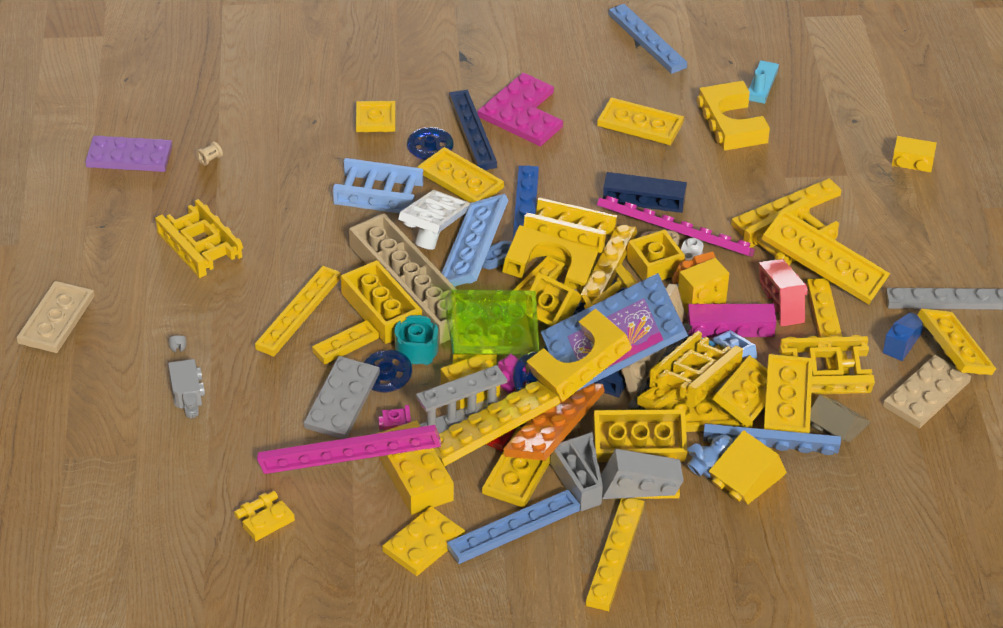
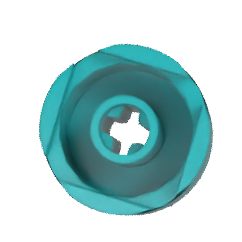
[395,315,438,365]

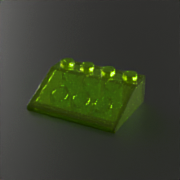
[445,290,539,355]

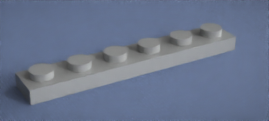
[885,288,1003,310]

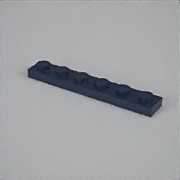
[449,89,497,170]

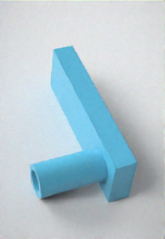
[749,60,779,104]

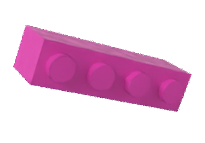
[687,304,776,337]

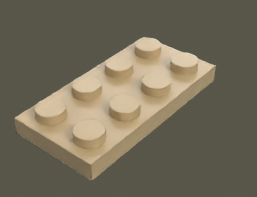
[17,281,94,353]
[883,355,971,429]

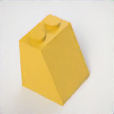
[709,430,787,505]

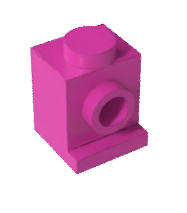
[498,354,526,394]
[378,405,411,431]

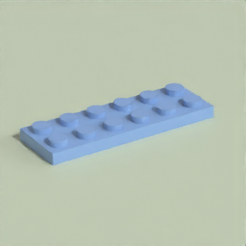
[442,194,509,287]

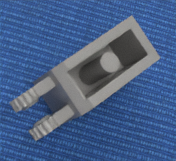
[168,359,205,419]

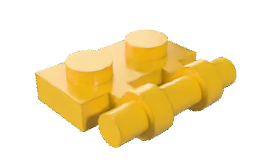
[234,491,295,542]

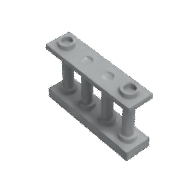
[416,365,507,434]

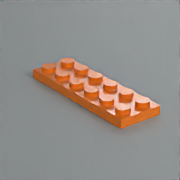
[503,383,605,461]

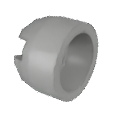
[169,336,186,352]

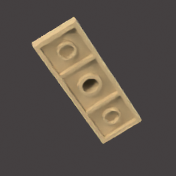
[621,284,686,402]

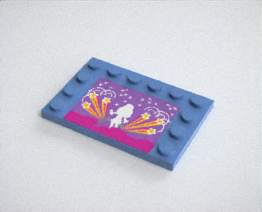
[541,273,688,390]

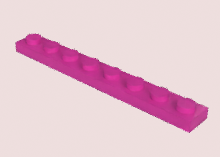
[597,196,755,257]
[257,425,441,474]

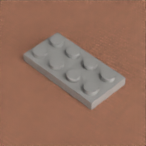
[304,356,380,439]

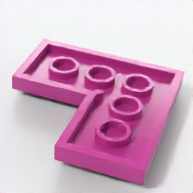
[477,72,563,147]

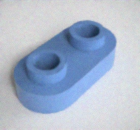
[482,241,512,269]

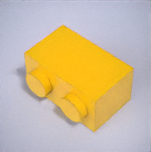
[892,136,937,172]

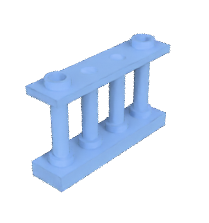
[333,158,423,213]

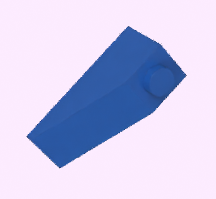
[883,312,925,361]

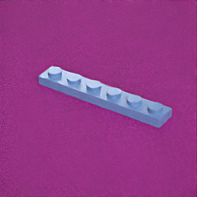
[609,4,687,74]
[703,424,841,455]
[447,490,580,564]

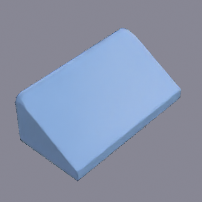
[713,330,757,359]

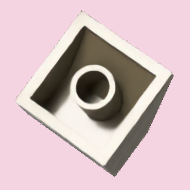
[810,394,871,442]

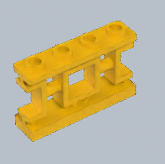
[155,199,243,278]
[649,331,743,407]
[779,335,875,395]

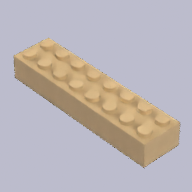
[349,213,476,344]

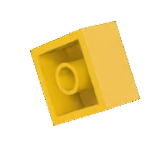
[627,230,685,280]
[678,258,729,314]
[519,273,582,327]
[441,354,500,410]

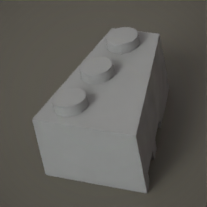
[551,432,603,511]
[601,449,683,499]

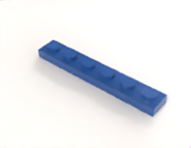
[513,165,539,239]

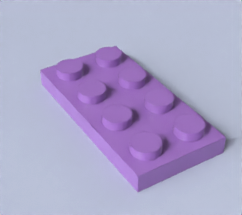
[86,136,172,172]

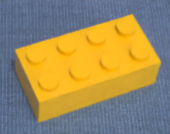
[341,260,422,344]
[593,409,687,462]
[376,420,454,515]

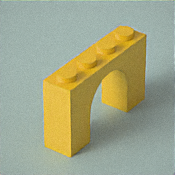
[696,81,770,151]
[502,225,598,294]
[526,308,632,402]

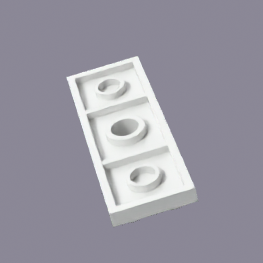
[398,190,470,250]

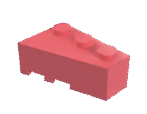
[759,259,807,327]

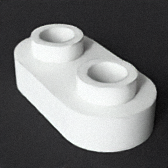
[681,238,703,261]

